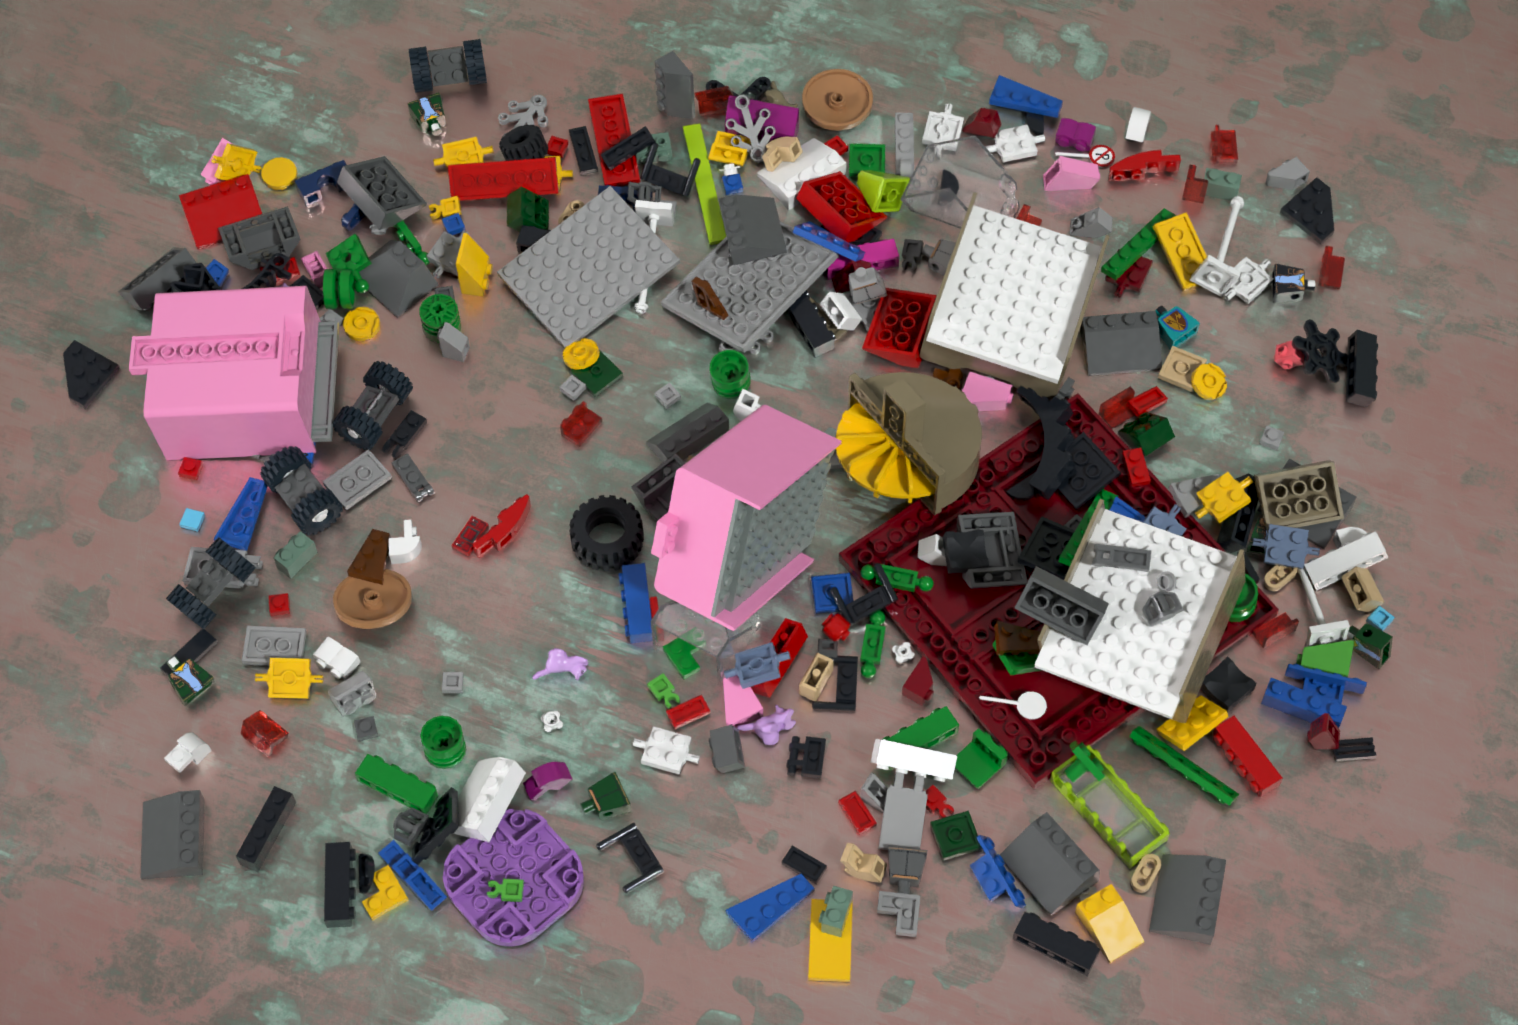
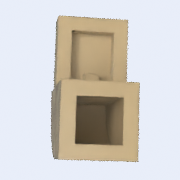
[762,137,803,172]
[840,843,887,883]

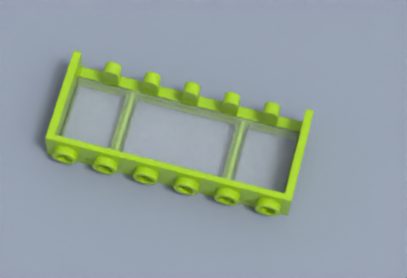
[1050,745,1170,870]

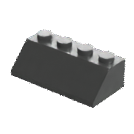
[654,51,695,119]
[118,247,196,311]
[646,403,729,463]
[1015,566,1109,645]

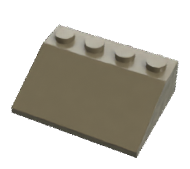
[1254,460,1344,533]

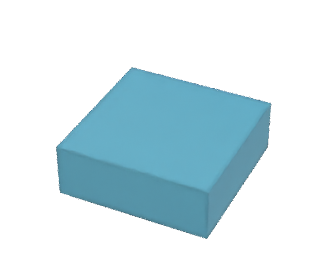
[179,508,205,532]
[1366,606,1395,631]

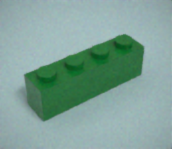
[882,706,959,771]
[355,754,439,814]

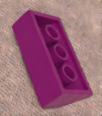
[725,95,799,143]

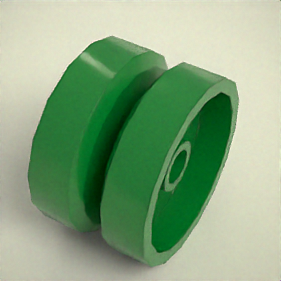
[323,269,355,310]
[1229,574,1258,622]

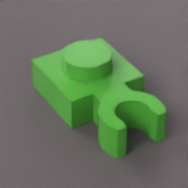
[647,673,680,709]
[487,879,524,902]

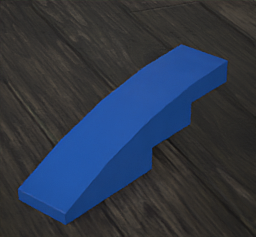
[378,840,447,911]

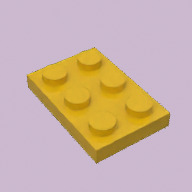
[1157,695,1229,751]

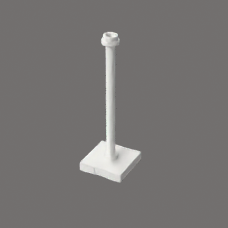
[1190,196,1244,297]
[634,200,674,314]
[1298,566,1350,647]

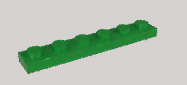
[1101,208,1177,280]
[1058,489,1118,566]
[1129,726,1240,806]

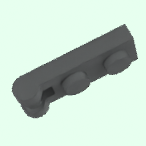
[391,453,435,503]
[1092,544,1152,572]

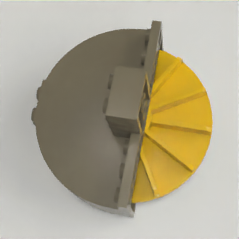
[835,372,982,515]

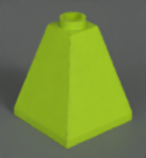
[857,170,910,212]

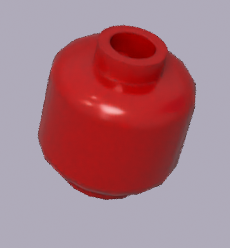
[821,613,851,641]

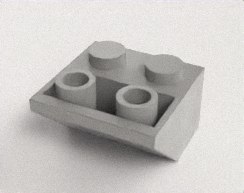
[328,671,377,717]

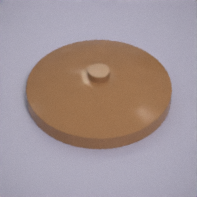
[802,69,873,131]
[333,569,412,629]

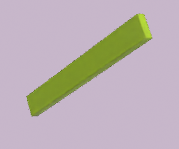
[683,123,726,246]

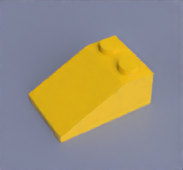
[456,233,493,297]
[1075,884,1144,963]

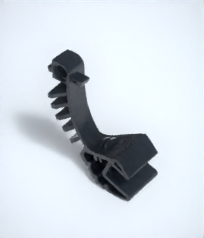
[171,253,292,293]

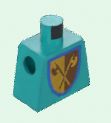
[1155,306,1200,350]

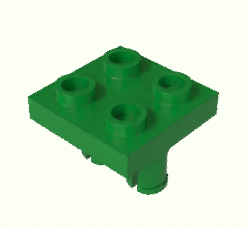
[1064,740,1105,783]

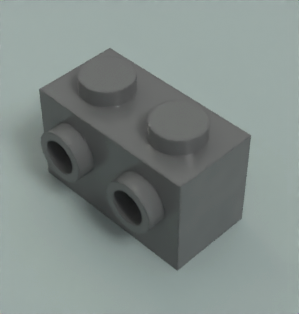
[709,725,745,773]

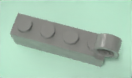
[895,113,914,184]

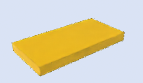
[1153,212,1207,292]
[808,899,853,982]

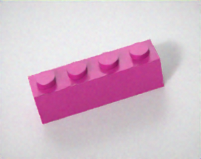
[825,239,899,280]

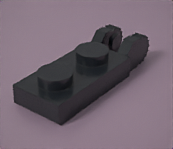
[382,410,427,459]

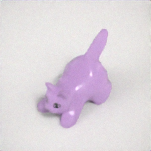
[532,648,588,680]
[737,705,796,745]

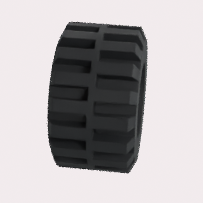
[499,125,548,161]

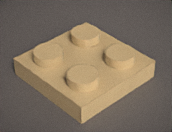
[1158,346,1207,392]

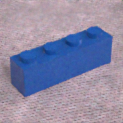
[619,563,654,644]
[1261,678,1347,728]

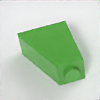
[1296,640,1354,677]

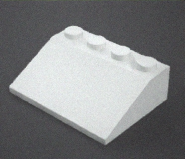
[757,138,846,210]
[453,757,526,842]

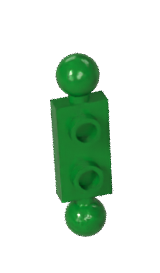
[393,220,430,265]
[861,564,934,592]
[860,611,886,679]

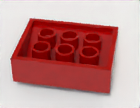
[796,171,887,243]
[179,174,262,250]
[862,287,937,368]

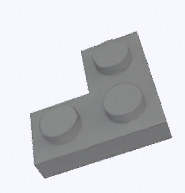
[877,891,920,937]

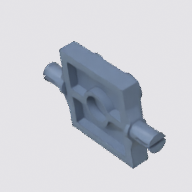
[1143,504,1186,536]
[1252,524,1320,569]
[724,642,791,689]

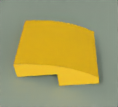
[708,131,751,167]

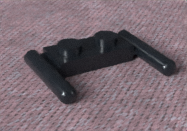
[640,142,701,197]
[830,563,899,626]
[812,655,858,711]
[596,823,664,893]

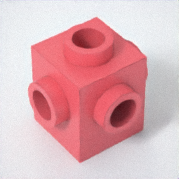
[1274,341,1305,370]

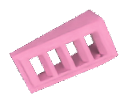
[301,251,327,288]

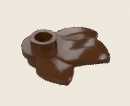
[933,368,963,391]

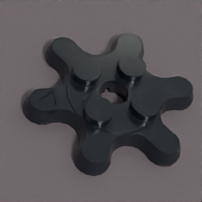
[1292,319,1347,383]

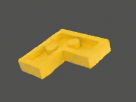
[362,865,408,921]

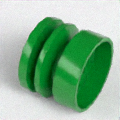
[419,294,461,343]
[709,350,751,399]
[420,716,467,769]

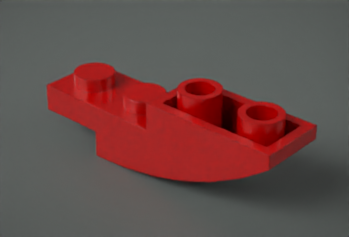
[1108,150,1181,181]
[472,494,531,558]

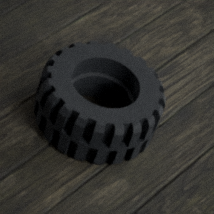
[569,495,644,571]

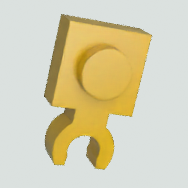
[429,196,462,219]

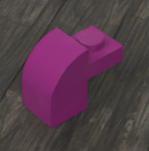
[523,762,573,801]

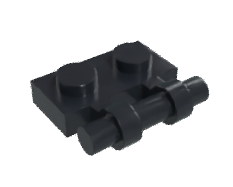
[786,736,826,778]

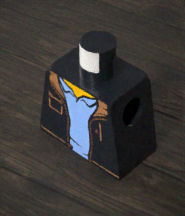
[1272,264,1315,303]

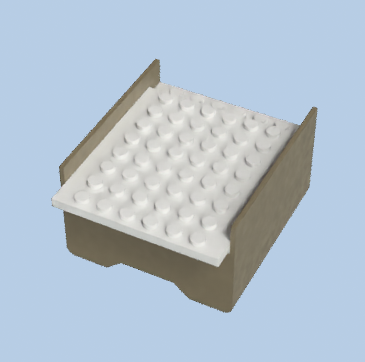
[920,192,1109,401]
[1035,499,1245,723]

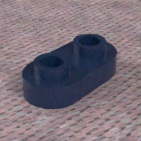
[341,203,365,231]

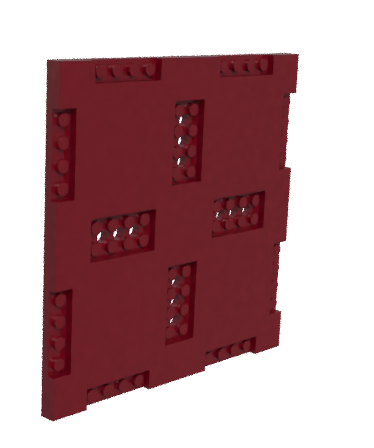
[839,393,1279,790]

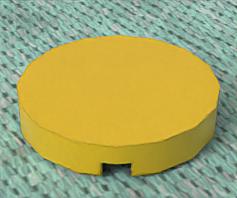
[261,157,297,190]
[343,307,380,341]
[563,338,600,370]
[1191,363,1227,400]

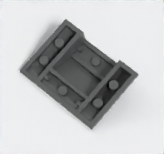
[218,206,301,270]
[359,240,439,318]
[631,454,685,522]
[957,512,1027,589]

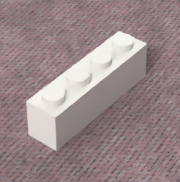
[1304,531,1388,591]
[871,739,957,782]

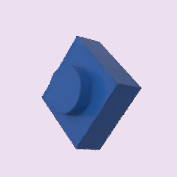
[722,173,743,195]
[442,213,466,235]

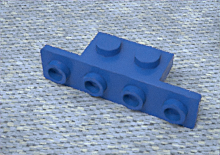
[1285,664,1367,704]
[970,835,1026,908]

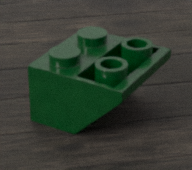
[507,187,549,232]
[1118,412,1175,456]

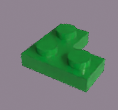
[663,628,707,680]

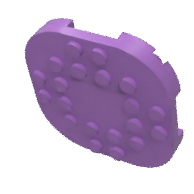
[443,809,584,946]

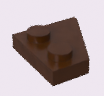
[691,276,729,320]

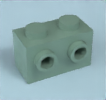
[635,132,672,165]
[1200,168,1242,201]
[273,531,318,579]
[819,886,853,937]

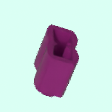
[1055,118,1096,151]

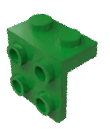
[955,728,1008,789]

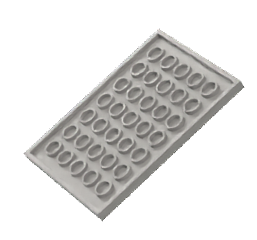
[497,186,680,348]
[661,221,839,353]

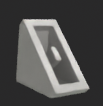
[860,773,887,813]

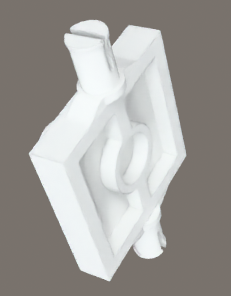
[922,104,964,157]
[985,125,1045,162]
[1223,257,1273,304]
[633,727,700,774]

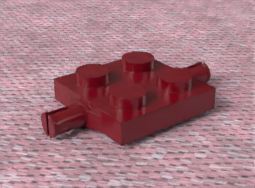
[1105,249,1153,298]

